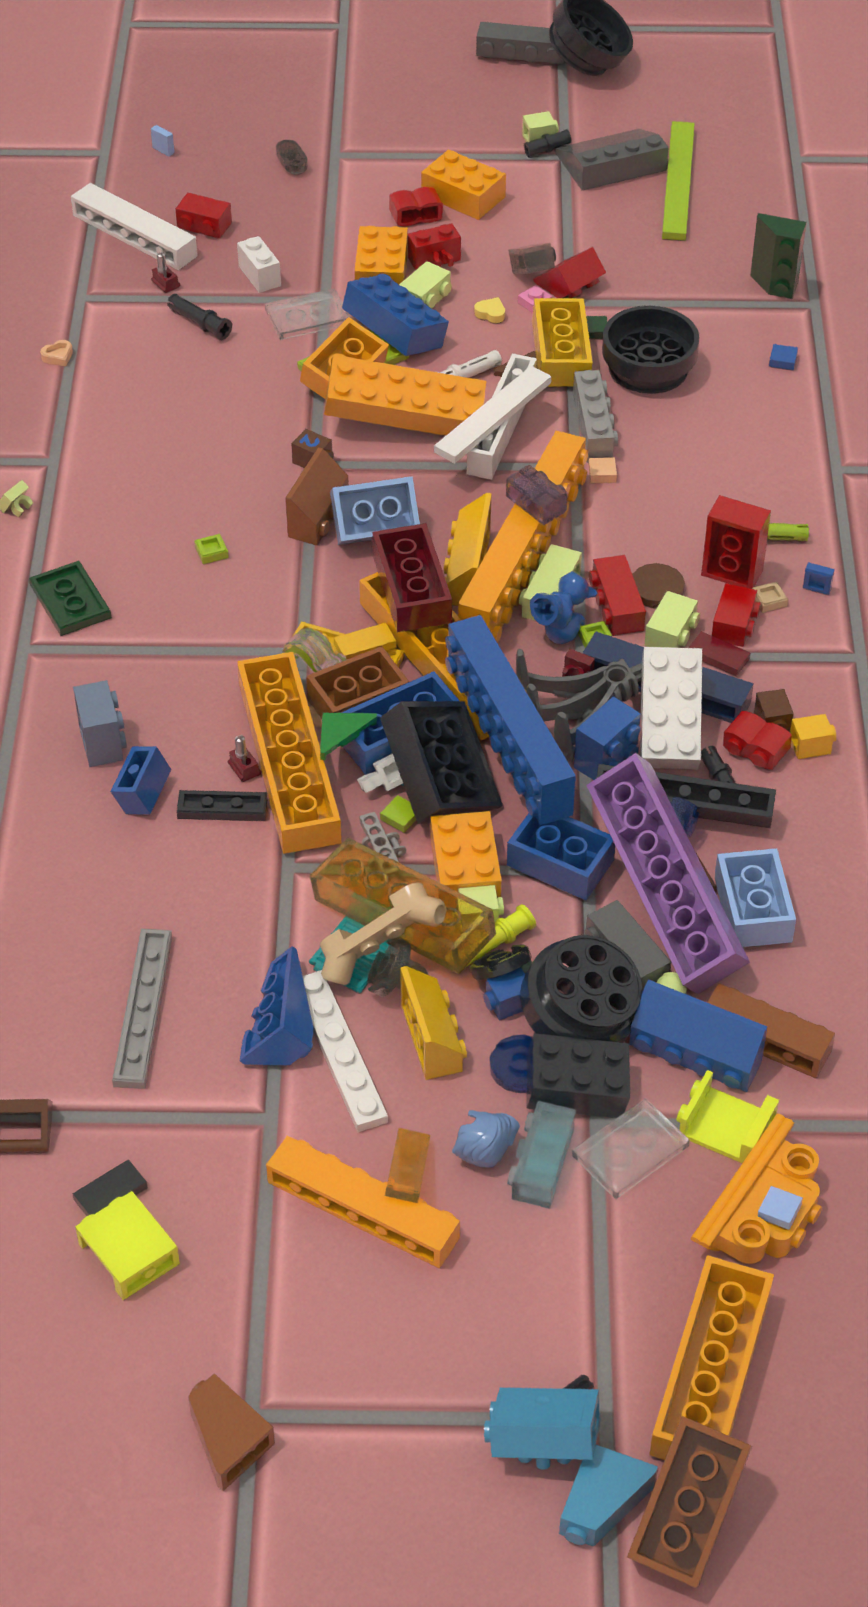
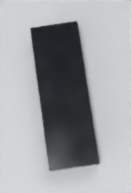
[176,790,268,821]

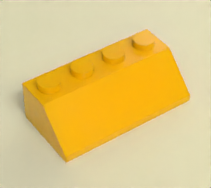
[444,493,492,606]

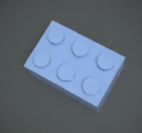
[330,476,420,545]
[714,848,796,947]

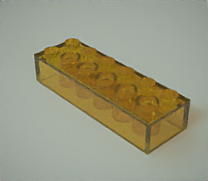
[310,838,496,974]

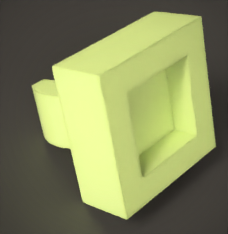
[0,480,33,517]

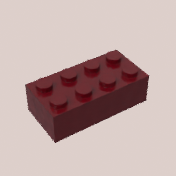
[372,523,452,632]

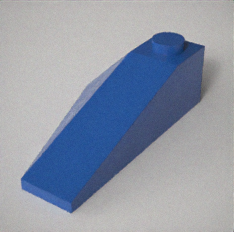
[240,946,314,1065]

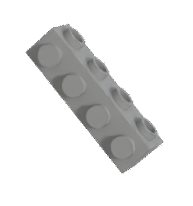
[573,370,618,463]

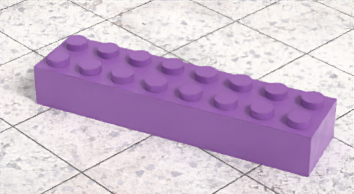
[586,753,750,994]

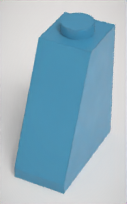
[559,1445,658,1547]

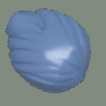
[452,1110,520,1168]

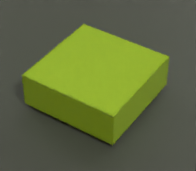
[194,534,229,564]
[578,621,612,648]
[380,795,416,833]

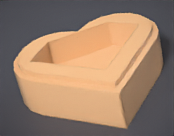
[41,340,73,366]

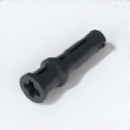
[167,293,232,340]

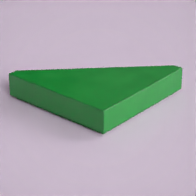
[320,713,377,760]

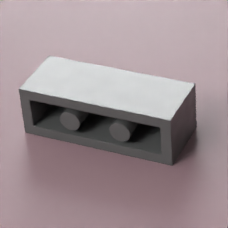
[585,900,671,994]

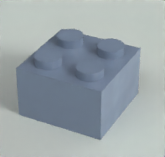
[73,680,127,767]

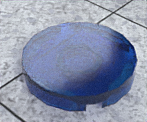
[489,1035,532,1093]

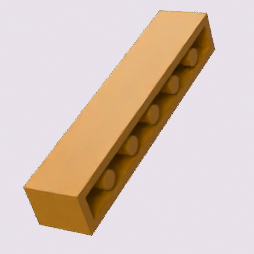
[266,1135,460,1269]

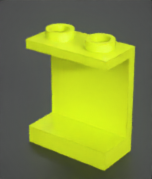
[676,1070,779,1163]
[75,1191,180,1300]

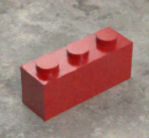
[589,555,646,636]

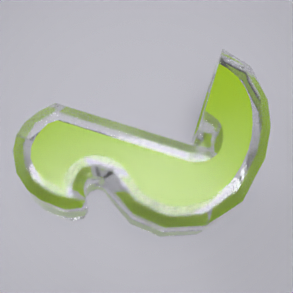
[282,628,348,673]

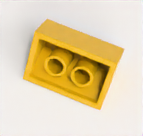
[400,966,467,1080]

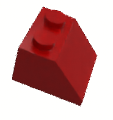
[533,247,606,298]

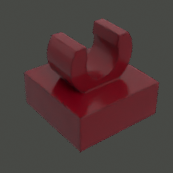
[562,649,595,677]

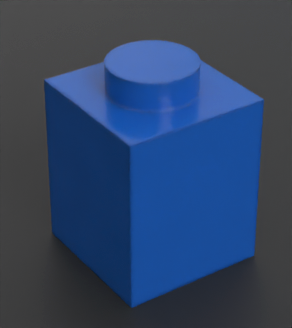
[483,967,525,1020]

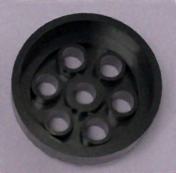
[549,0,633,76]
[602,306,700,394]
[520,935,642,1043]

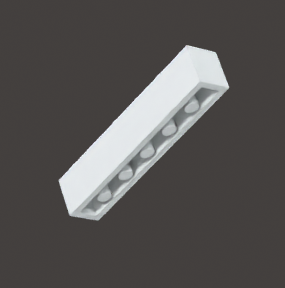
[71,183,198,270]
[467,353,537,480]

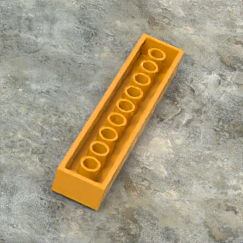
[458,430,588,643]

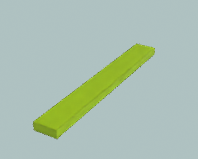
[662,121,695,241]

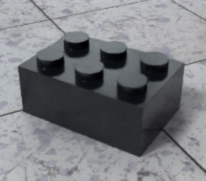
[526,1033,630,1119]

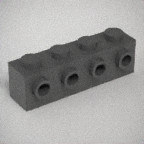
[476,22,564,64]

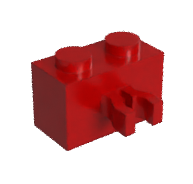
[407,223,461,270]

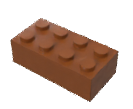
[627,1416,752,1588]

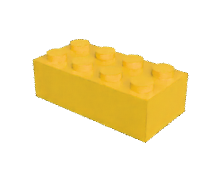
[532,298,593,387]

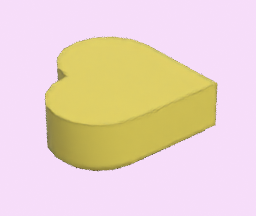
[474,297,505,323]

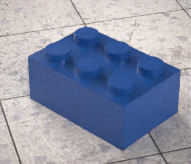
[507,813,615,900]

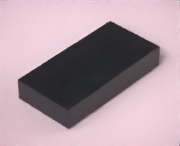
[72,1159,148,1216]

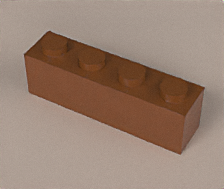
[707,983,835,1079]

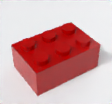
[701,495,771,589]

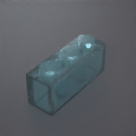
[507,1101,576,1209]

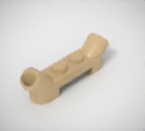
[320,882,446,985]

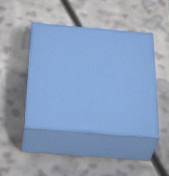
[151,125,174,157]
[758,1186,803,1230]

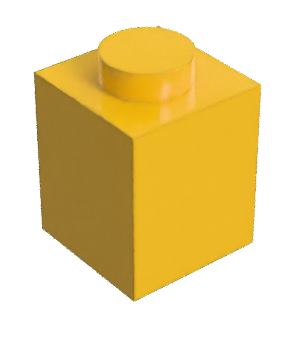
[790,714,836,759]

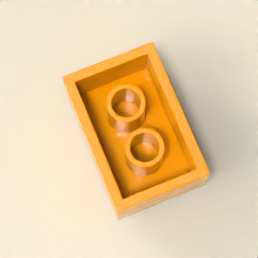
[421,149,506,220]
[354,226,408,284]
[300,317,389,399]
[430,811,502,908]

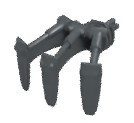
[516,649,642,762]

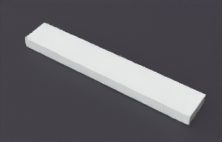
[434,366,551,464]

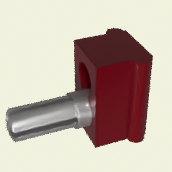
[151,252,180,293]
[227,735,262,782]

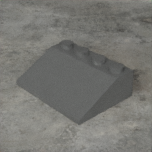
[555,129,669,191]

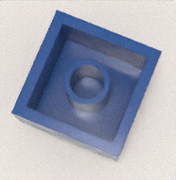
[574,696,641,780]

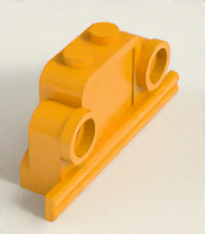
[691,1114,822,1264]

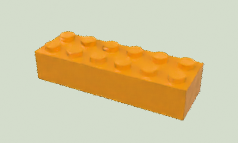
[324,355,486,436]
[649,1255,774,1460]

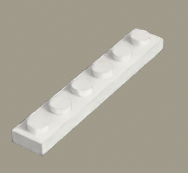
[303,970,388,1132]

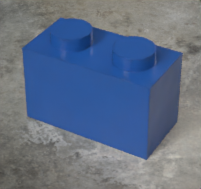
[110,746,172,815]

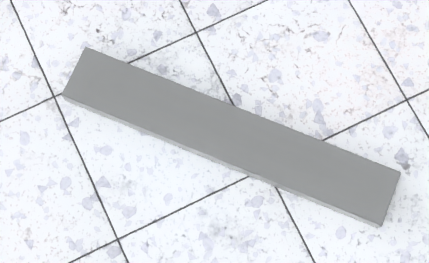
[112,929,172,1089]

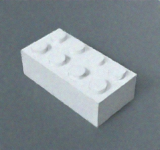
[640,647,702,770]

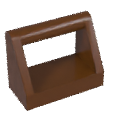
[0,1099,52,1153]

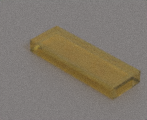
[385,1128,431,1203]

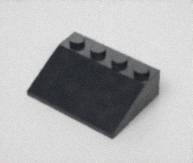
[380,701,503,824]

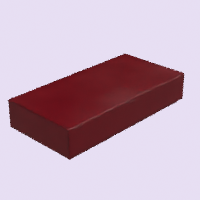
[688,631,751,676]

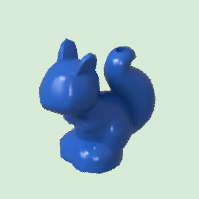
[530,571,598,644]

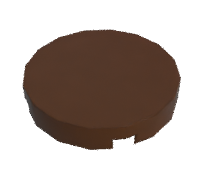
[632,563,685,608]

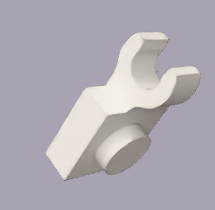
[357,754,403,793]

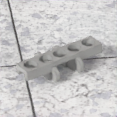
[359,812,406,878]

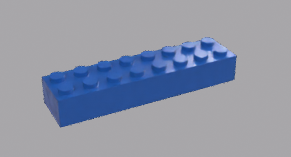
[445,615,576,826]

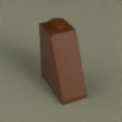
[188,1373,275,1491]

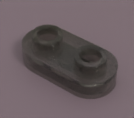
[276,140,308,175]

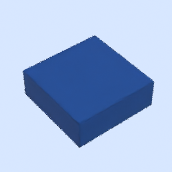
[769,344,798,370]
[803,562,835,595]

